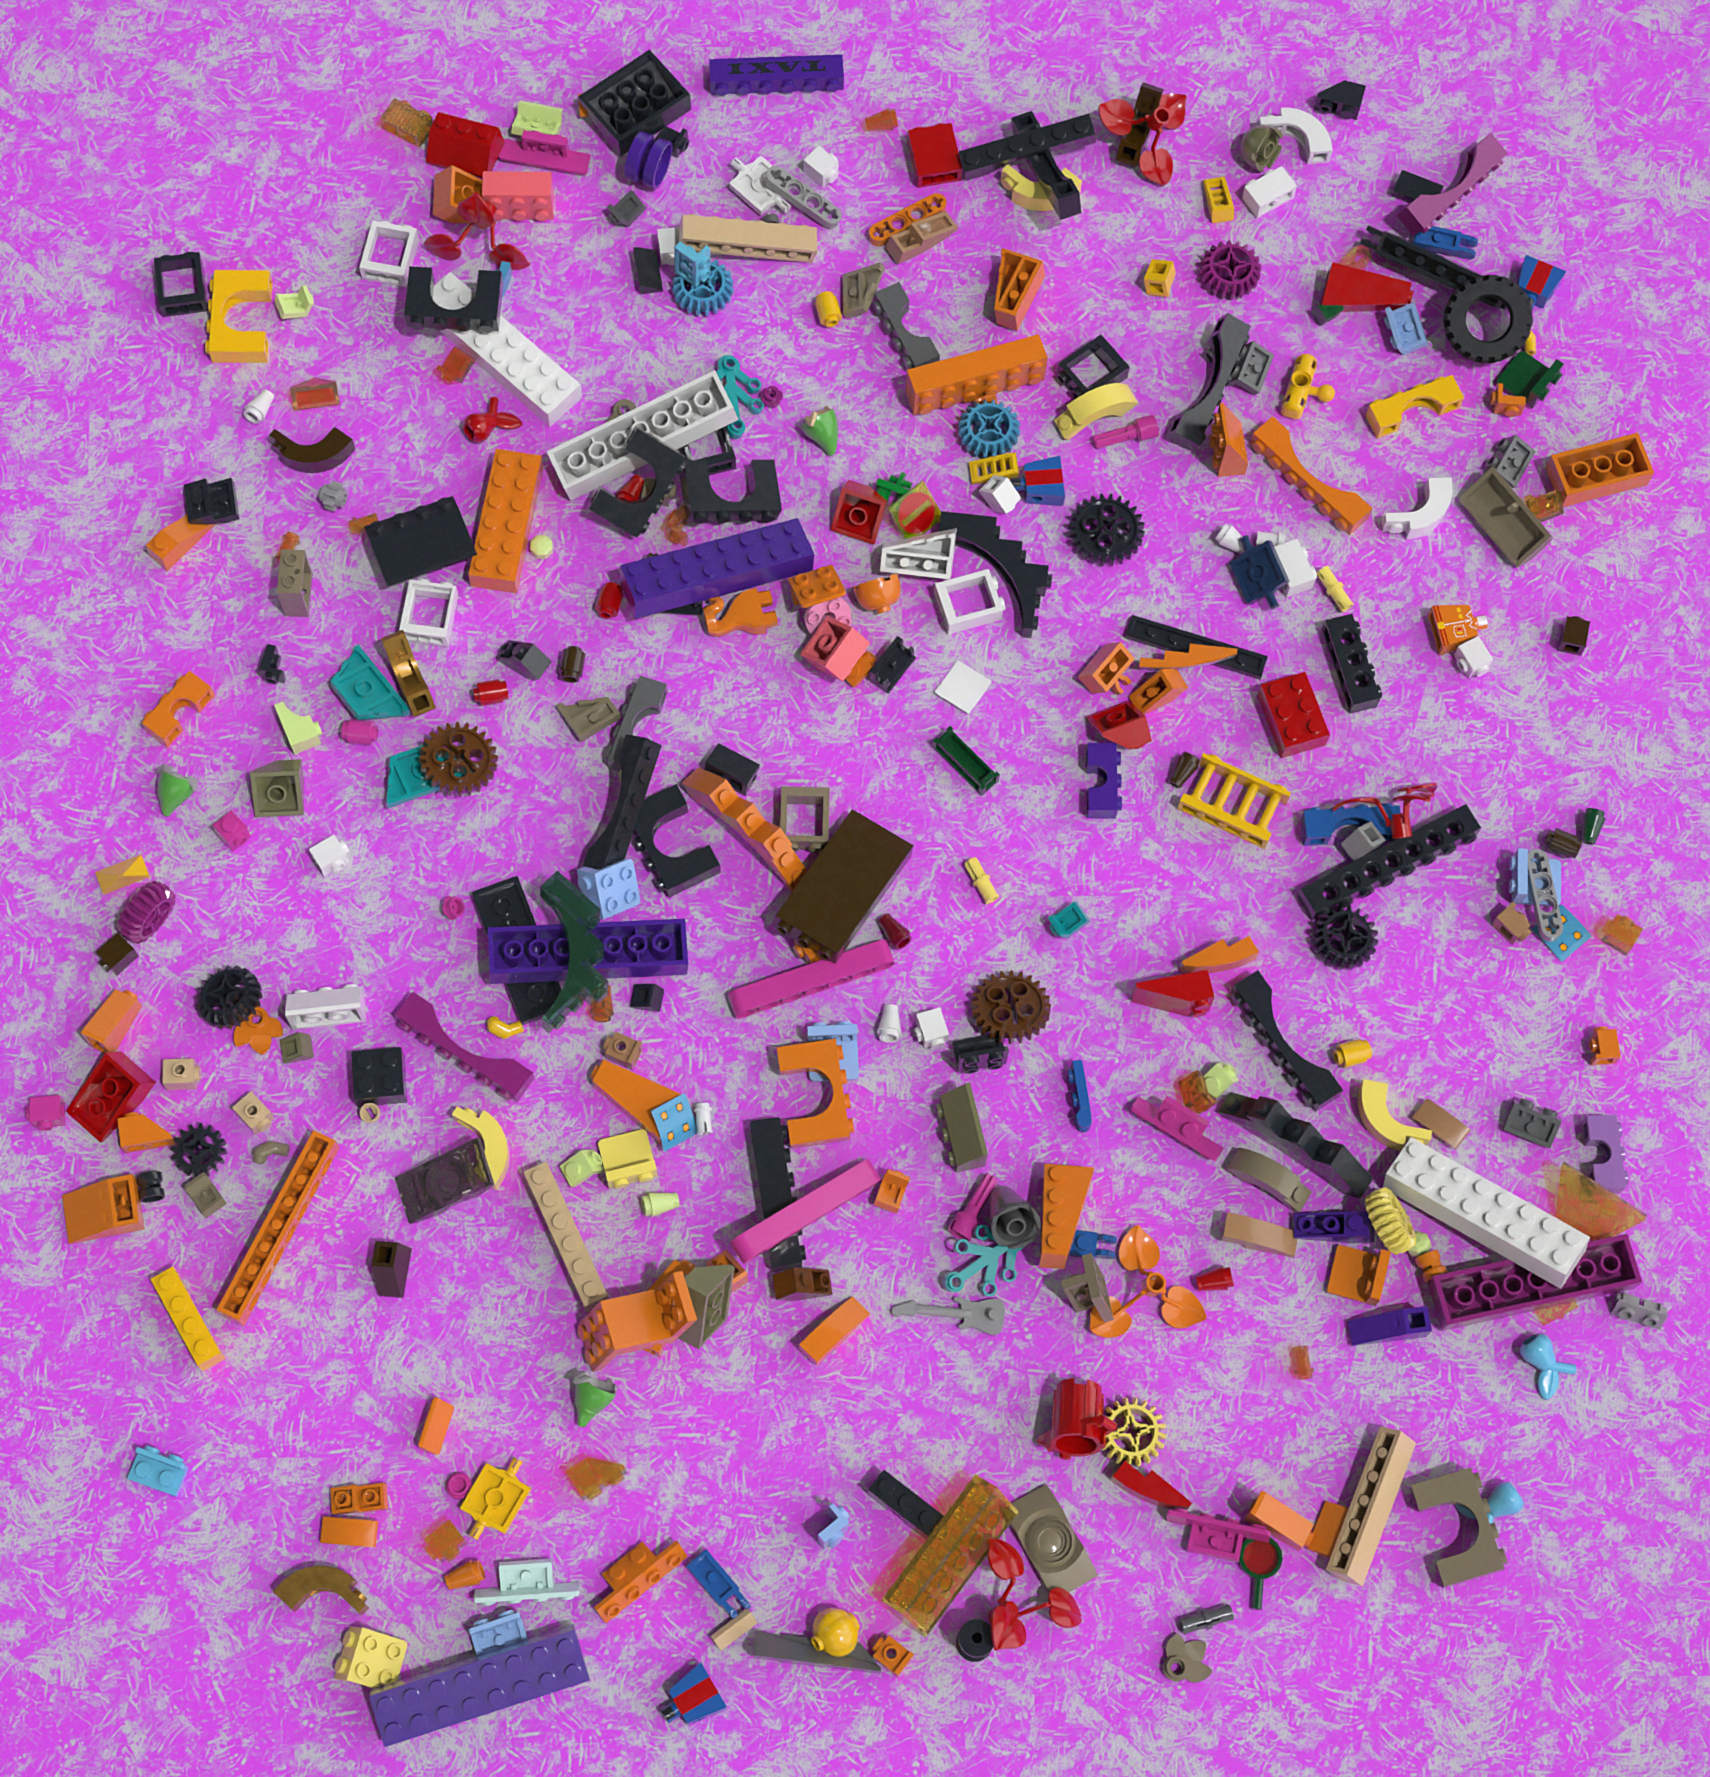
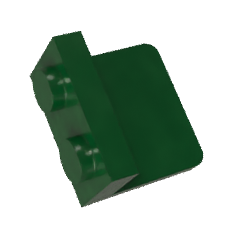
[1497,351,1564,409]

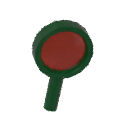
[1238,1537,1283,1610]

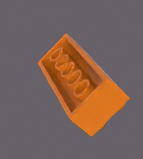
[905,334,1048,415]
[468,449,544,593]

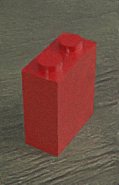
[907,123,962,188]

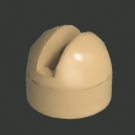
[360,1103,381,1123]

